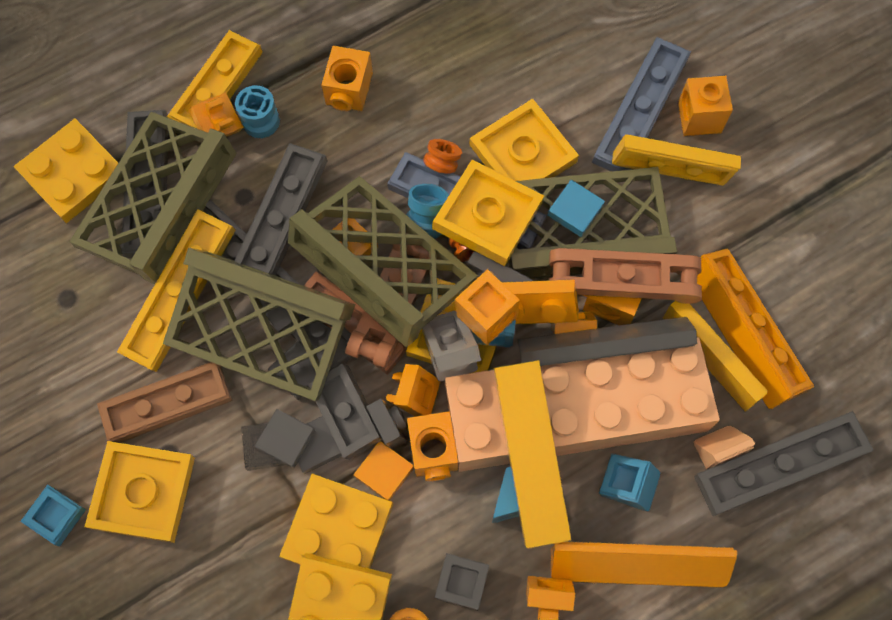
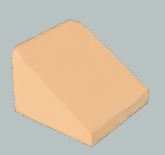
[694,426,755,469]

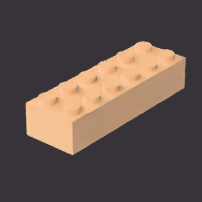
[445,337,720,472]

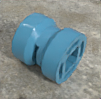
[235,85,280,138]
[406,184,449,239]

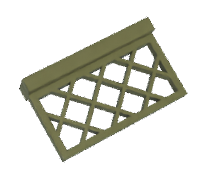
[69,112,237,284]
[509,167,677,279]
[288,176,478,348]
[163,248,356,401]

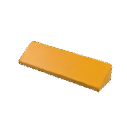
[697,248,814,409]
[551,542,737,587]

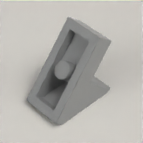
[422,311,481,381]

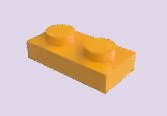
[502,280,579,324]

